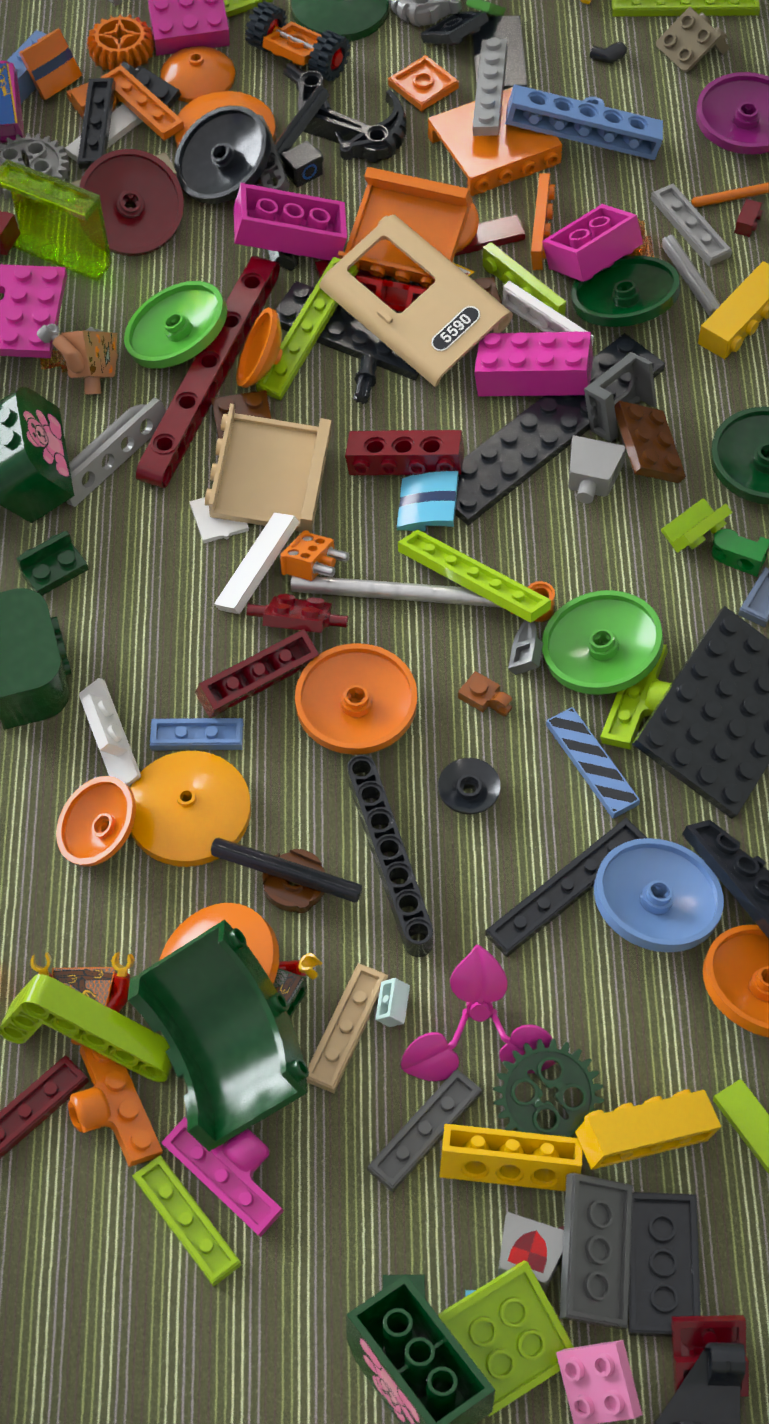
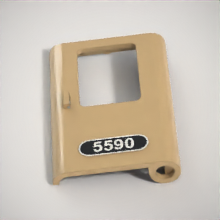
[319,214,513,387]

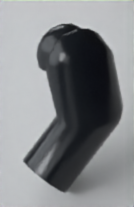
[590,42,627,64]

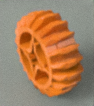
[87,14,155,71]

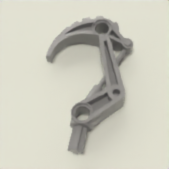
[388,0,462,27]

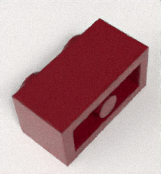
[734,199,763,237]

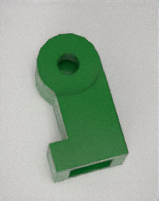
[711,529,769,577]

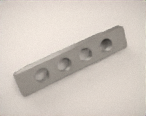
[67,398,166,507]

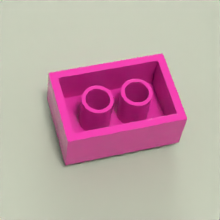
[148,0,230,56]
[542,204,643,281]

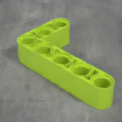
[0,974,172,1082]

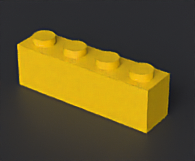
[698,261,769,360]
[575,1089,722,1170]

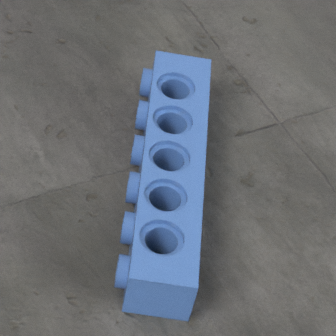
[506,84,663,160]

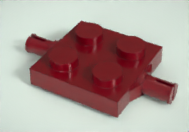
[246,594,349,633]

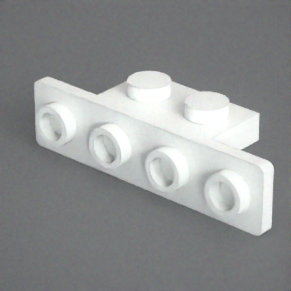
[79,678,141,786]

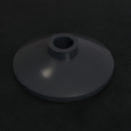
[438,758,501,815]

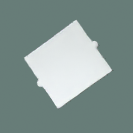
[190,497,249,543]

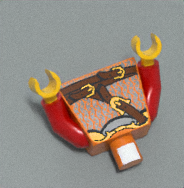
[30,952,135,1046]

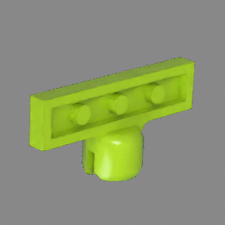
[600,644,672,750]

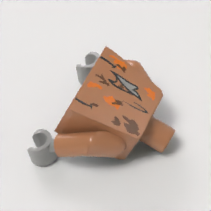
[37,324,118,395]

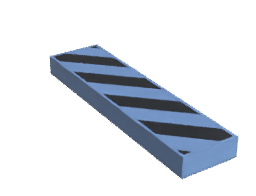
[546,707,640,819]

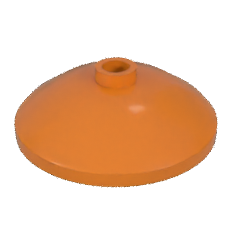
[160,46,235,103]
[236,308,283,388]
[56,776,136,867]

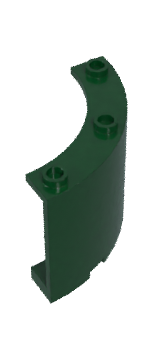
[128,919,309,1152]

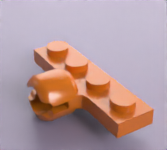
[68,1044,163,1167]

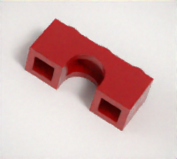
[356,275,428,312]

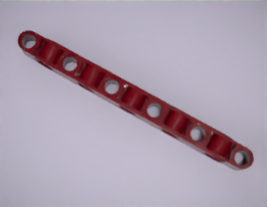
[136,256,280,488]

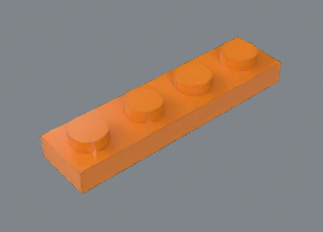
[101,65,184,141]
[531,173,555,270]

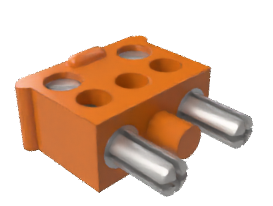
[279,530,349,581]

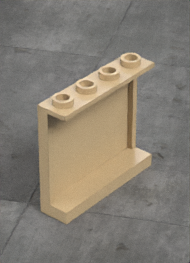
[205,404,331,533]

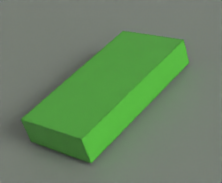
[466,0,506,16]

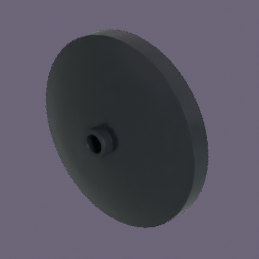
[174,105,271,204]

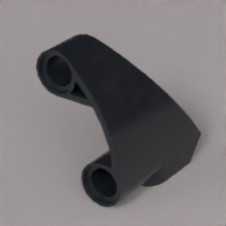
[655,1342,746,1424]

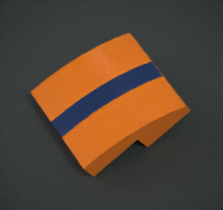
[19,28,82,100]

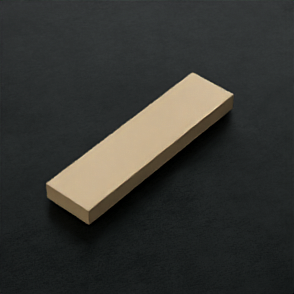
[307,963,388,1093]

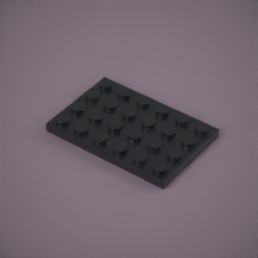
[632,606,769,819]

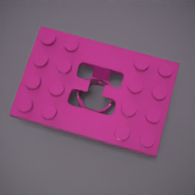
[0,264,67,358]

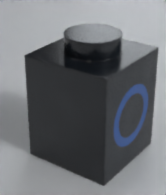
[282,141,324,188]

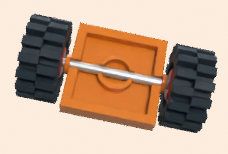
[245,1,350,81]

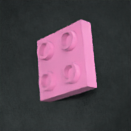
[556,1340,642,1424]

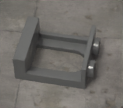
[584,352,657,442]

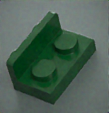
[17,531,89,596]

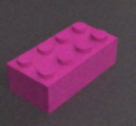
[234,183,347,261]
[474,331,593,396]

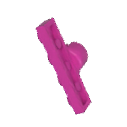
[161,1117,284,1237]

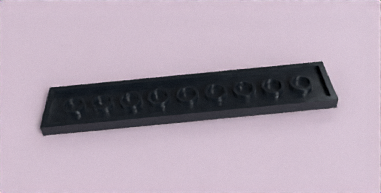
[455,333,665,526]

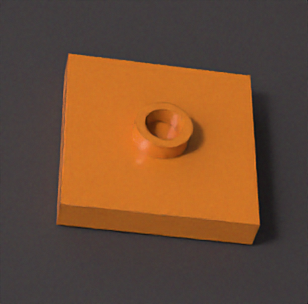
[388,55,459,112]

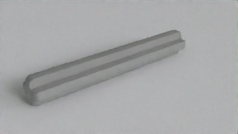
[661,235,721,316]

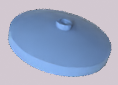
[594,838,724,952]

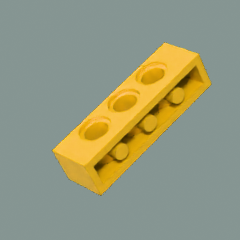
[439,1124,582,1191]

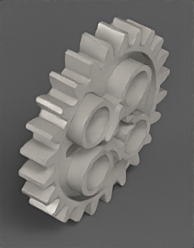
[0,133,70,203]

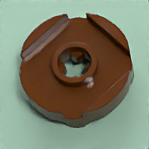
[262,849,325,913]

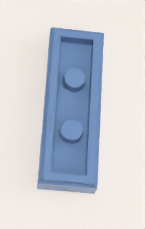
[150,718,244,751]

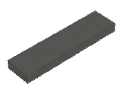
[367,1069,482,1192]

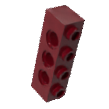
[345,430,465,475]
[195,629,319,718]

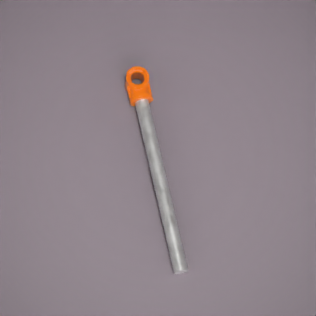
[291,576,555,622]

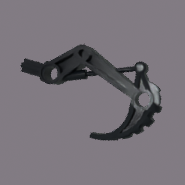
[283,62,407,162]

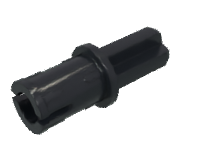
[354,354,378,404]

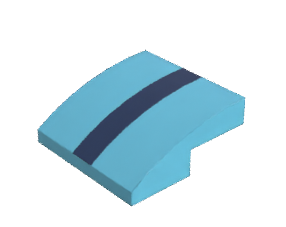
[397,471,459,531]

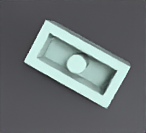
[375,978,410,1027]

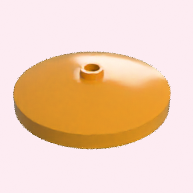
[130,751,251,867]

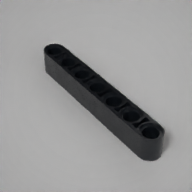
[347,755,433,957]

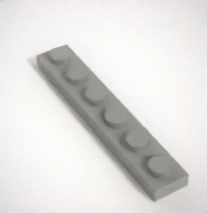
[472,38,507,136]

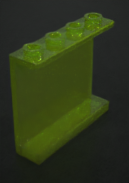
[0,159,112,281]

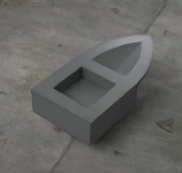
[508,620,543,675]

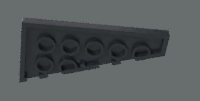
[682,820,769,938]

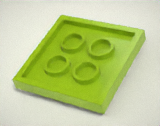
[437,1260,574,1417]

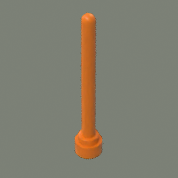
[691,182,769,208]

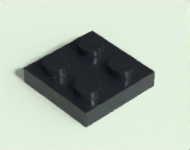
[420,11,489,46]

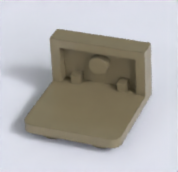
[656,6,730,73]

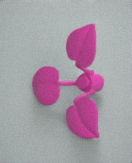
[401,944,555,1081]

